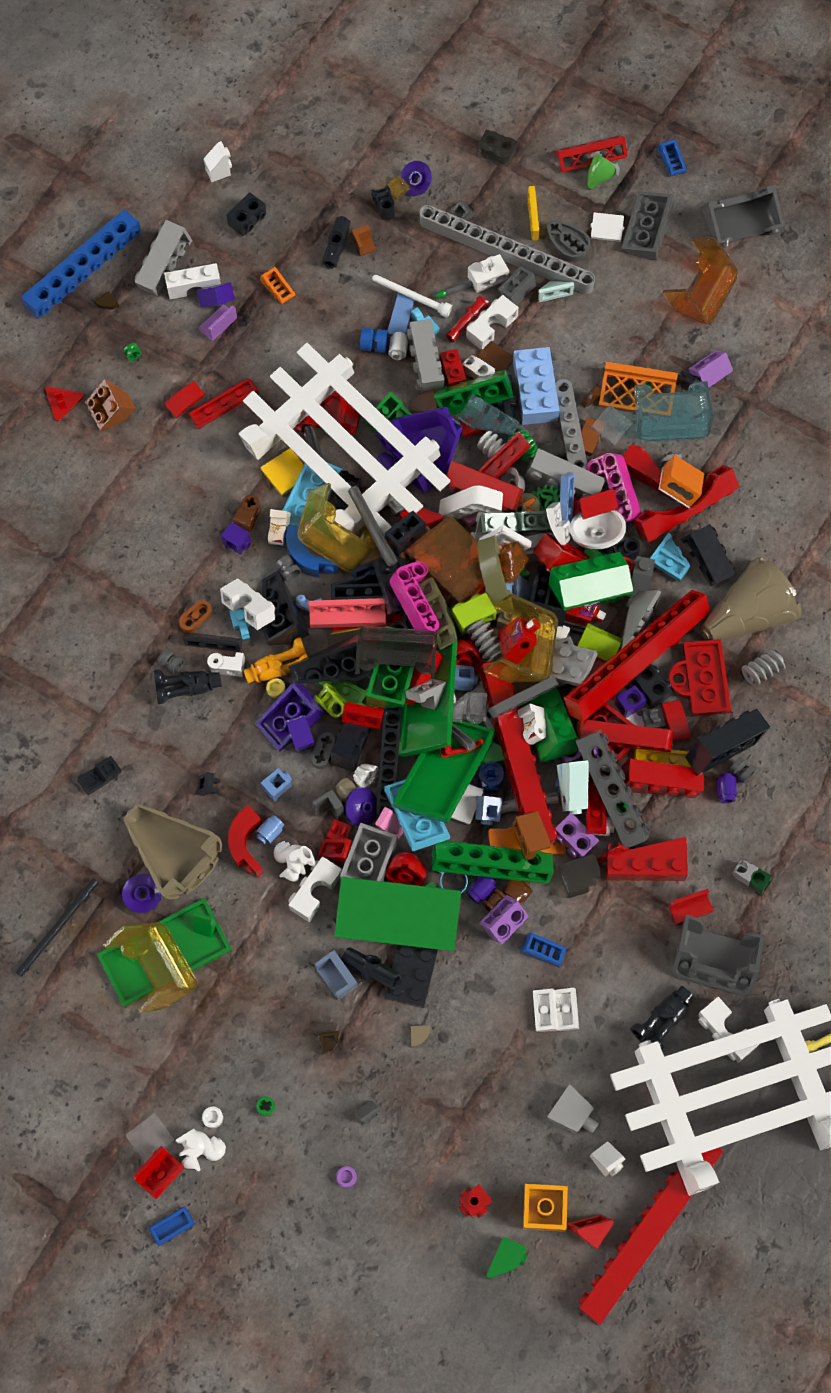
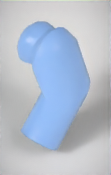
[296,595,322,612]

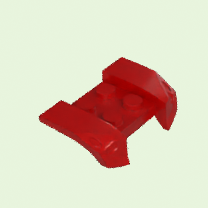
[294,392,360,435]

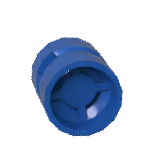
[360,327,388,354]

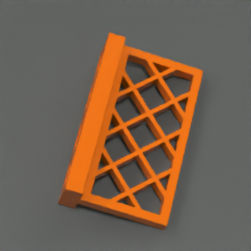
[599,362,678,418]

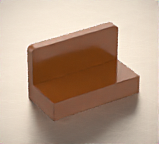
[512,812,551,860]

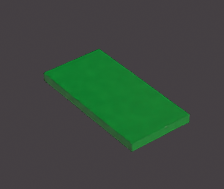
[398,641,457,757]
[393,718,496,824]
[334,877,461,951]
[97,898,232,1008]

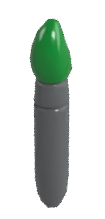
[434,280,473,299]

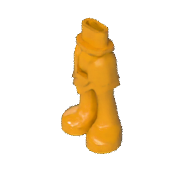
[243,637,308,684]

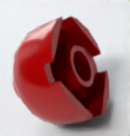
[456,639,483,673]
[386,852,426,886]

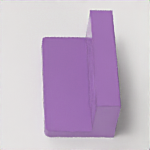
[199,304,237,341]
[689,350,733,389]

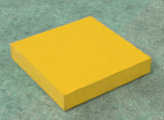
[260,448,304,496]

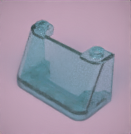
[634,381,713,442]

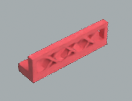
[309,598,386,628]

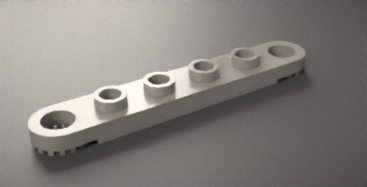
[555,379,587,470]

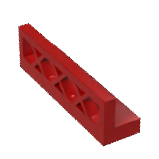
[554,135,628,172]

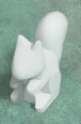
[274,841,316,882]
[176,1129,226,1171]

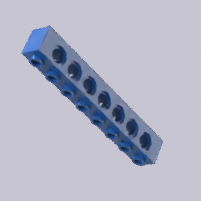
[21,209,141,319]

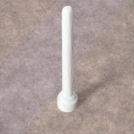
[372,275,453,318]

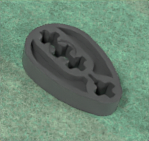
[546,220,591,262]

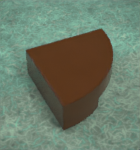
[581,386,601,408]

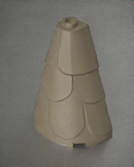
[700,557,802,642]
[123,804,222,899]

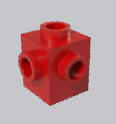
[459,1184,492,1219]

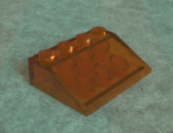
[408,515,503,603]

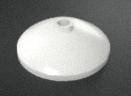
[570,510,626,549]

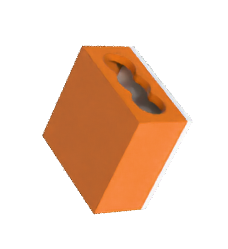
[659,454,704,508]

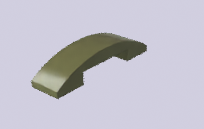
[477,535,515,614]
[418,577,457,650]

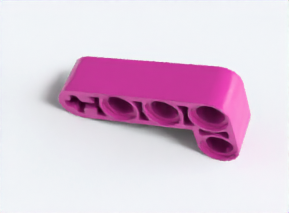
[586,453,641,522]
[390,561,439,639]

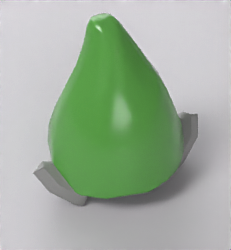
[587,151,620,190]

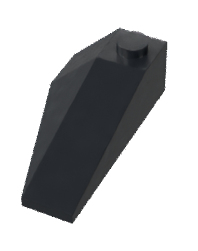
[262,570,310,645]
[288,634,373,684]

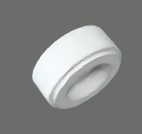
[202,1107,223,1128]

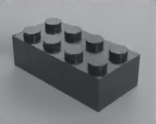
[685,709,770,776]

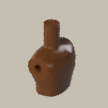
[502,880,533,904]

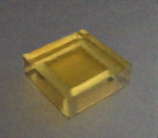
[387,175,411,200]

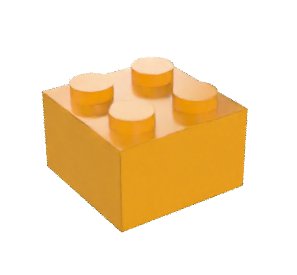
[523,1184,568,1232]

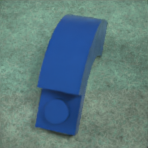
[286,525,339,578]

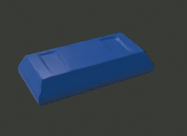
[149,1206,195,1247]

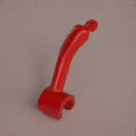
[440,739,483,758]

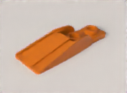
[488,824,566,855]

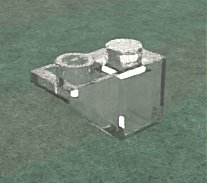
[452,692,488,723]

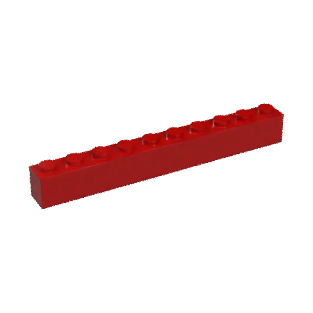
[564,590,710,722]
[479,660,557,846]
[578,1148,724,1325]

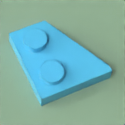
[650,533,691,582]

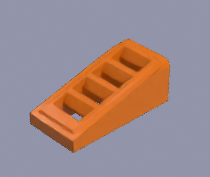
[260,267,296,305]

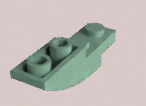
[481,511,552,533]

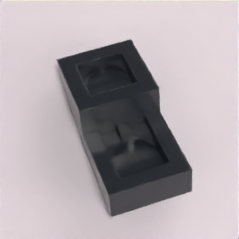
[77,756,122,795]

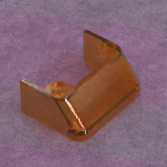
[662,237,738,324]

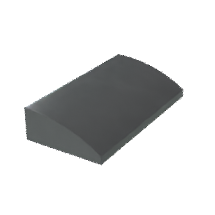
[621,191,674,260]

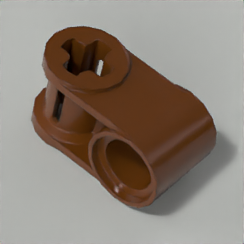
[232,495,261,533]

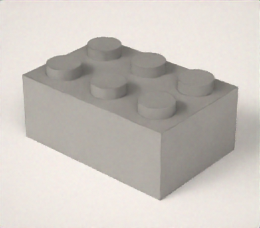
[340,823,398,882]

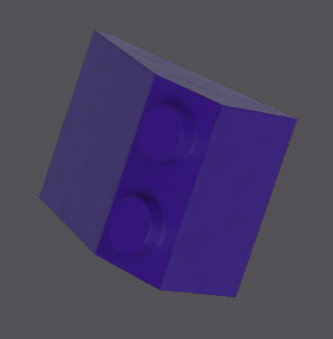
[255,683,327,751]

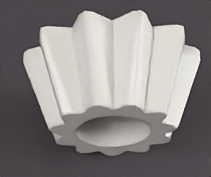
[353,764,379,788]

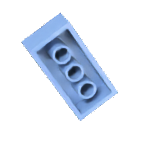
[513,347,559,425]

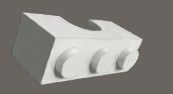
[164,263,221,299]
[466,295,519,349]
[220,579,275,630]
[288,857,342,923]
[698,997,759,1063]

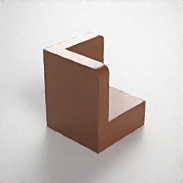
[352,225,376,257]

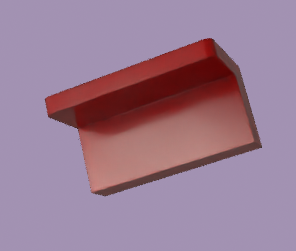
[342,702,384,729]
[668,889,714,925]

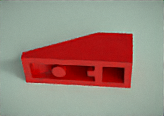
[623,444,666,495]

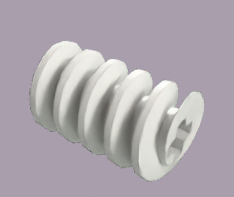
[477,430,506,459]

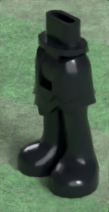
[154,669,222,705]
[630,986,694,1051]

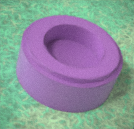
[336,1166,357,1188]

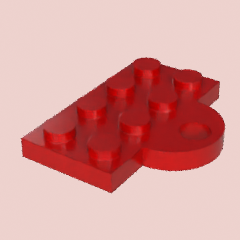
[668,639,731,716]

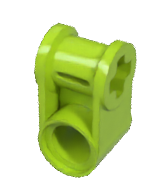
[313,682,348,717]

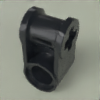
[371,185,395,220]
[603,537,640,560]

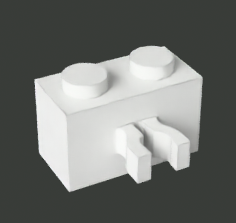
[468,254,509,293]

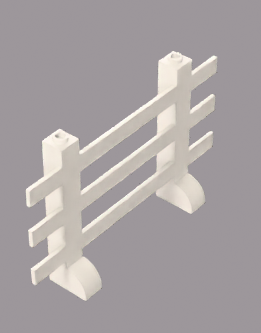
[239,343,451,544]
[610,999,831,1196]

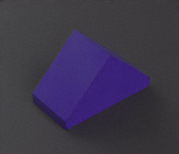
[196,282,235,307]
[286,715,314,753]

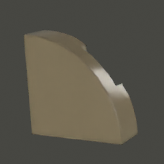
[411,1025,431,1048]

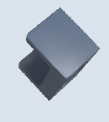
[314,950,358,1000]

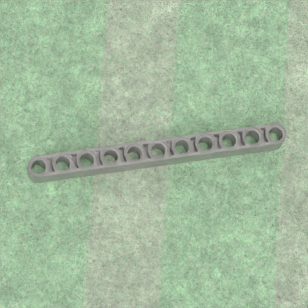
[420,205,595,295]

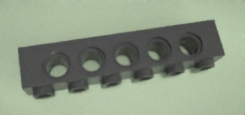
[576,729,650,848]

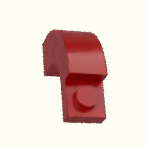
[228,805,264,878]

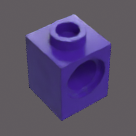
[221,522,252,555]
[614,685,646,718]

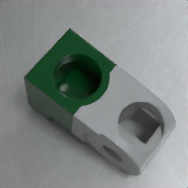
[732,860,772,897]

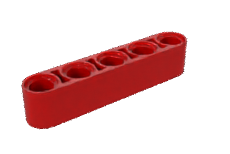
[576,720,674,752]

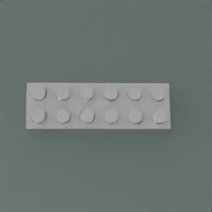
[482,628,598,686]

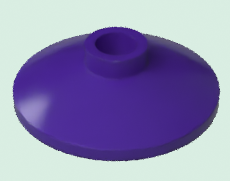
[400,161,432,196]
[345,787,377,827]
[122,874,162,913]

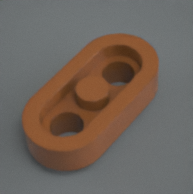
[179,600,213,633]

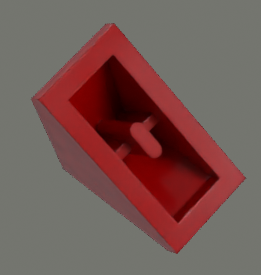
[317,839,352,866]
[566,1214,613,1249]

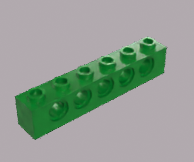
[432,840,554,884]

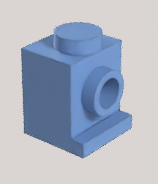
[454,665,477,691]
[261,768,292,802]
[476,796,502,825]

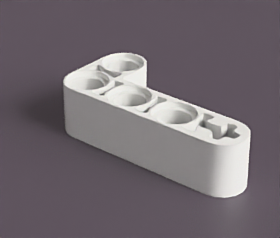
[439,486,503,522]

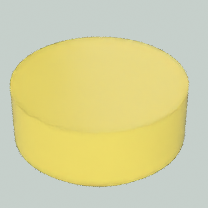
[266,678,286,698]

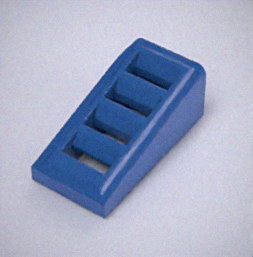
[657,139,687,177]
[520,932,566,967]

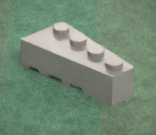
[135,220,192,296]
[407,319,444,394]
[523,448,605,499]

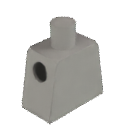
[546,1084,599,1134]

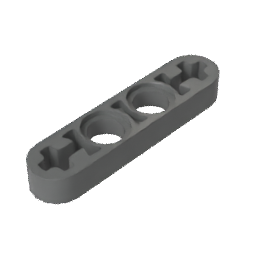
[489,676,559,719]

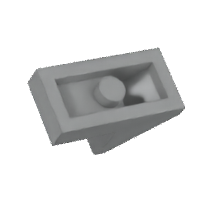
[406,679,446,709]

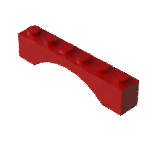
[633,465,739,542]

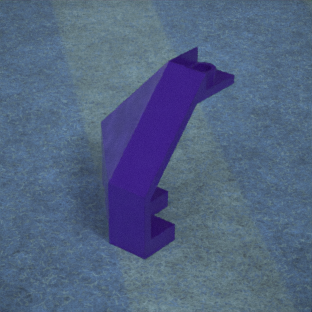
[376,407,463,493]

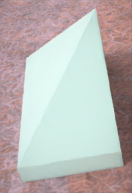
[538,281,574,302]

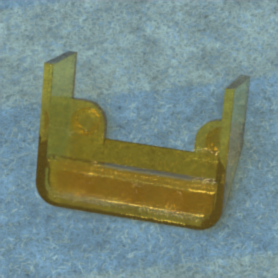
[298,483,377,572]
[484,593,558,683]
[103,922,198,1013]

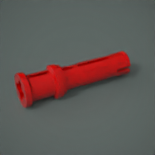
[445,296,490,343]

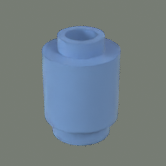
[255,815,284,845]

